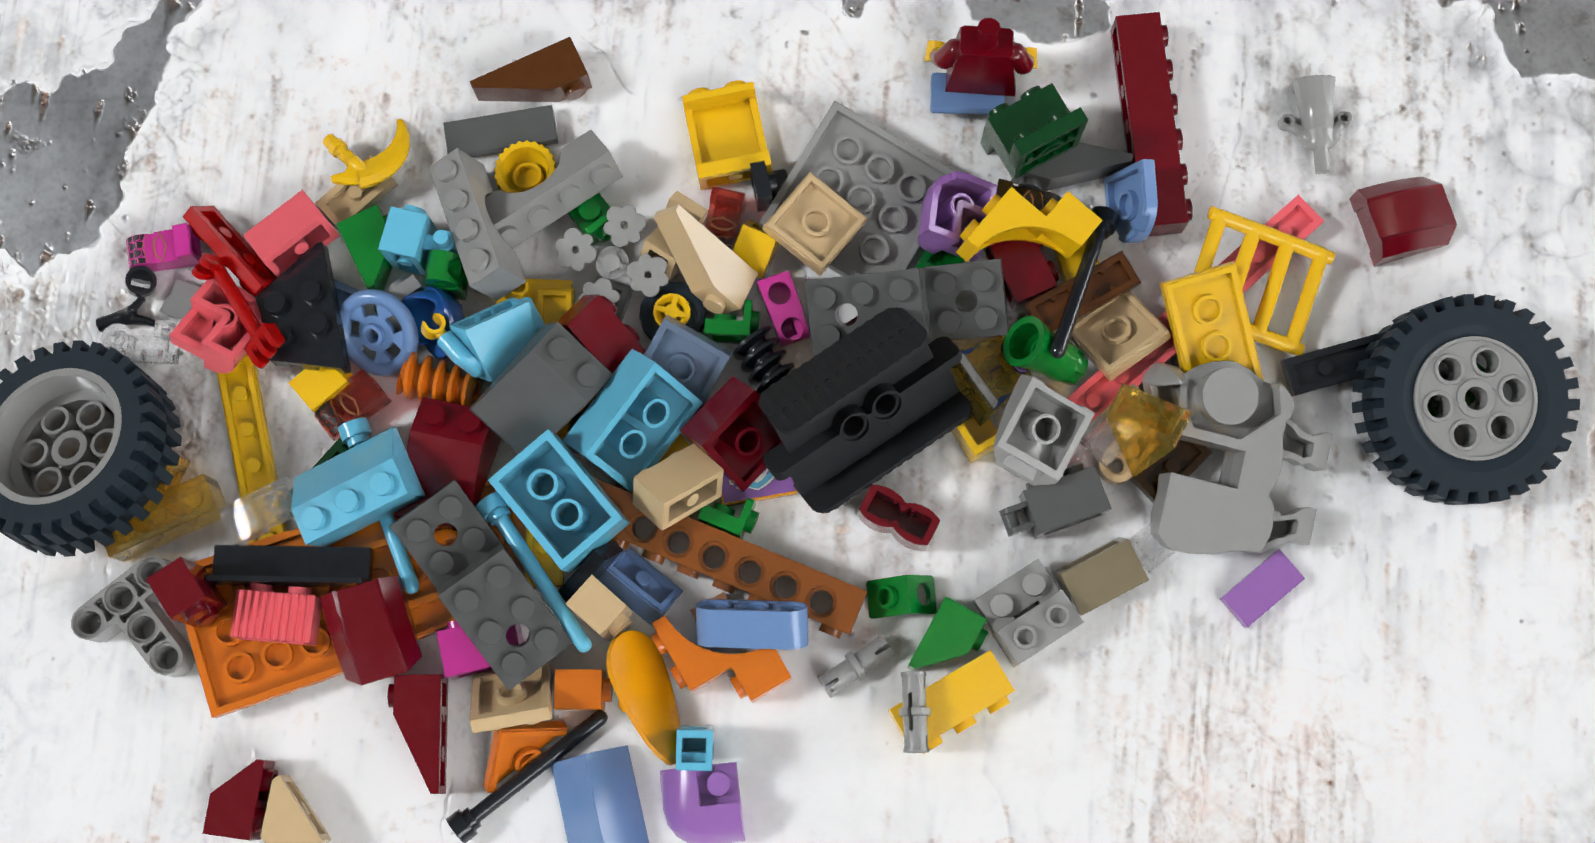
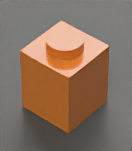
[554,669,613,711]

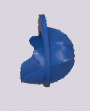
[402,286,465,358]

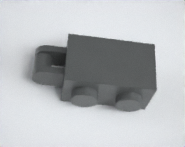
[999,464,1112,539]

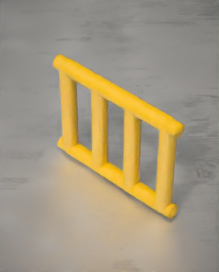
[1194,206,1335,356]

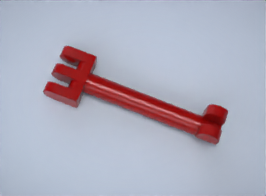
[191,253,285,369]

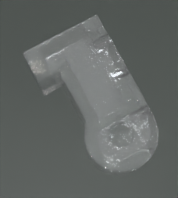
[100,320,180,365]

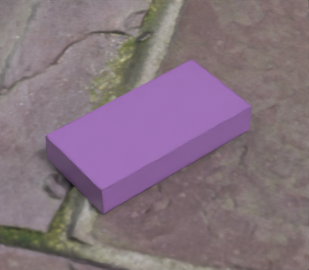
[1219,549,1305,628]

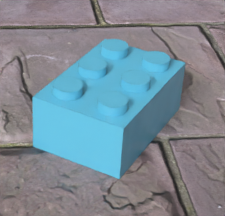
[488,429,631,573]

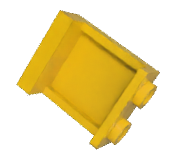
[682,80,772,190]

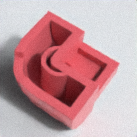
[169,279,262,374]

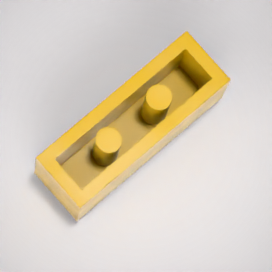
[888,650,1015,754]

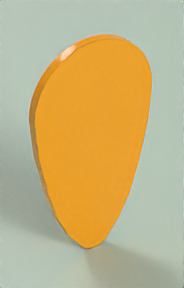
[606,630,680,765]

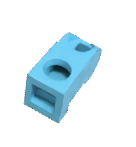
[676,725,714,771]

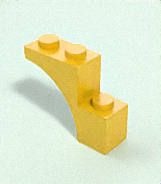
[956,187,1103,262]

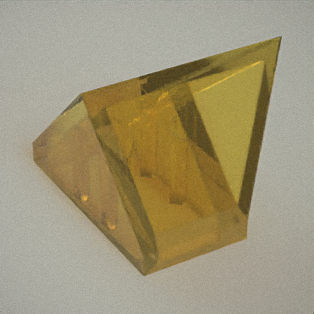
[1105,383,1192,478]

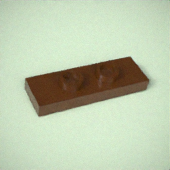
[1023,251,1141,332]

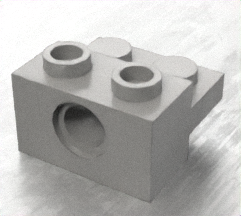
[973,558,1084,667]

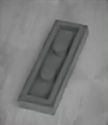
[443,105,559,157]

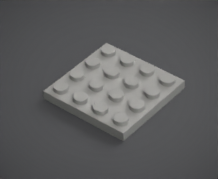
[759,101,954,276]

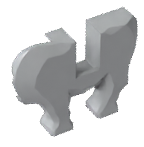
[1150,361,1333,554]

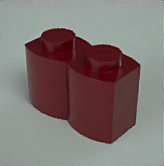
[858,485,940,551]

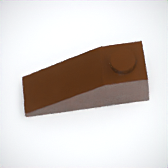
[469,37,592,102]

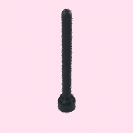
[1050,206,1119,359]
[446,710,608,843]

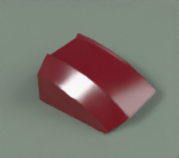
[1349,177,1457,267]
[320,576,422,685]

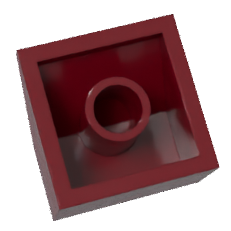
[680,376,782,492]

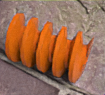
[396,352,482,407]

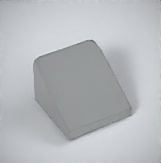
[159,279,200,321]

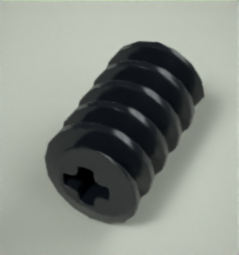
[733,326,795,396]

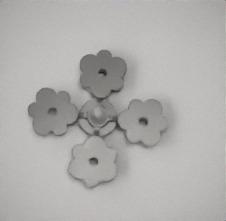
[555,204,669,314]

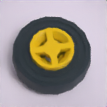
[639,281,706,341]

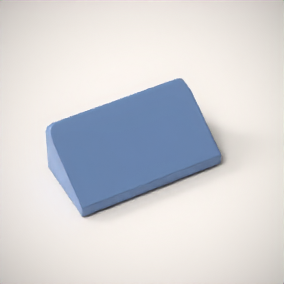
[930,73,1005,115]
[598,547,683,627]

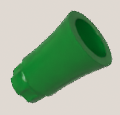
[1003,316,1088,385]

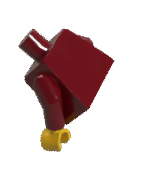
[924,18,1037,97]

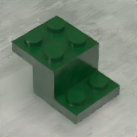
[980,83,1088,180]

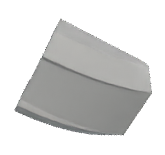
[993,374,1095,486]

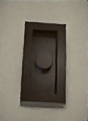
[1130,438,1212,504]

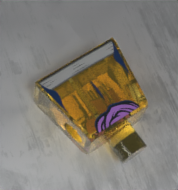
[950,336,1032,426]

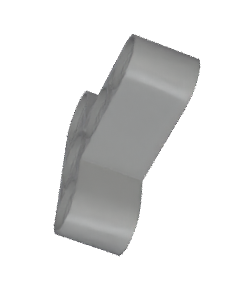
[71,555,195,677]

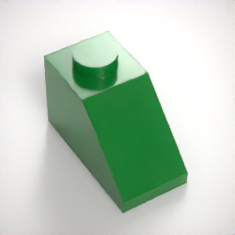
[336,204,392,291]
[907,597,989,671]

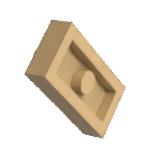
[315,154,398,228]

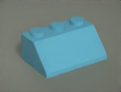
[562,349,703,493]
[291,427,426,547]

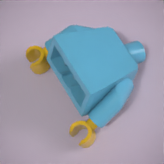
[421,281,544,382]

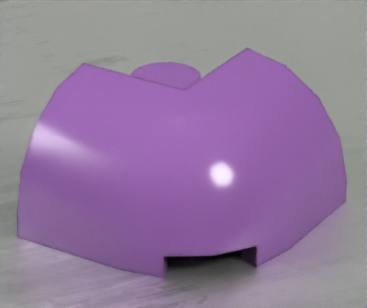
[918,171,997,262]
[660,762,745,843]

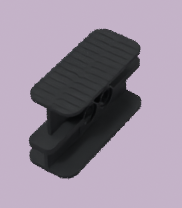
[758,307,972,514]

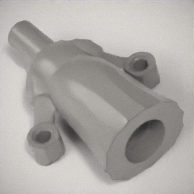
[1278,75,1352,174]

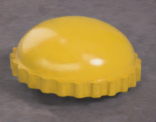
[494,140,557,193]

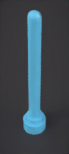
[338,418,420,594]
[476,492,592,652]

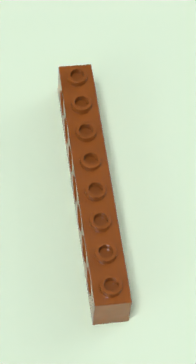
[594,478,868,639]

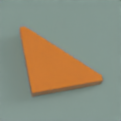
[483,721,568,793]

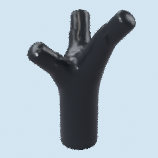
[96,297,160,332]

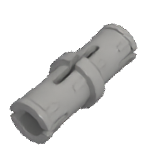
[817,635,895,698]
[899,671,931,753]

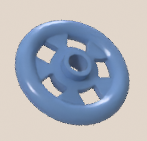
[340,289,419,376]

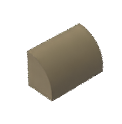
[1052,537,1149,616]

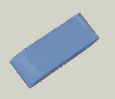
[696,599,808,650]

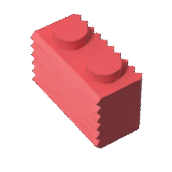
[230,583,322,646]

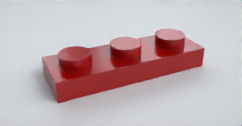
[183,206,277,296]

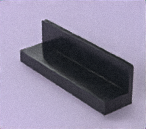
[204,545,374,587]

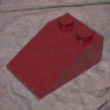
[394,397,501,531]

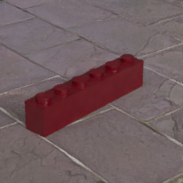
[1110,12,1193,236]

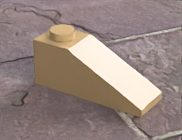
[654,204,758,314]

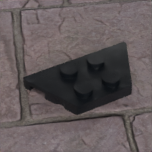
[258,242,352,374]

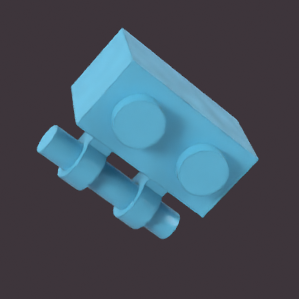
[378,205,458,277]

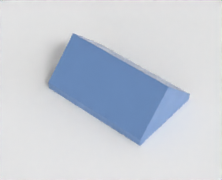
[552,745,649,843]

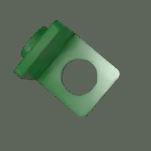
[866,575,937,619]

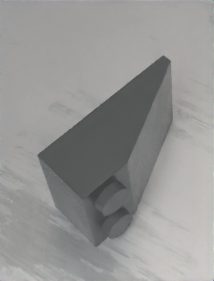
[469,322,613,454]

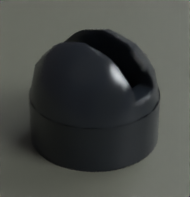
[125,266,157,298]

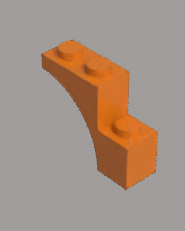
[650,616,792,703]

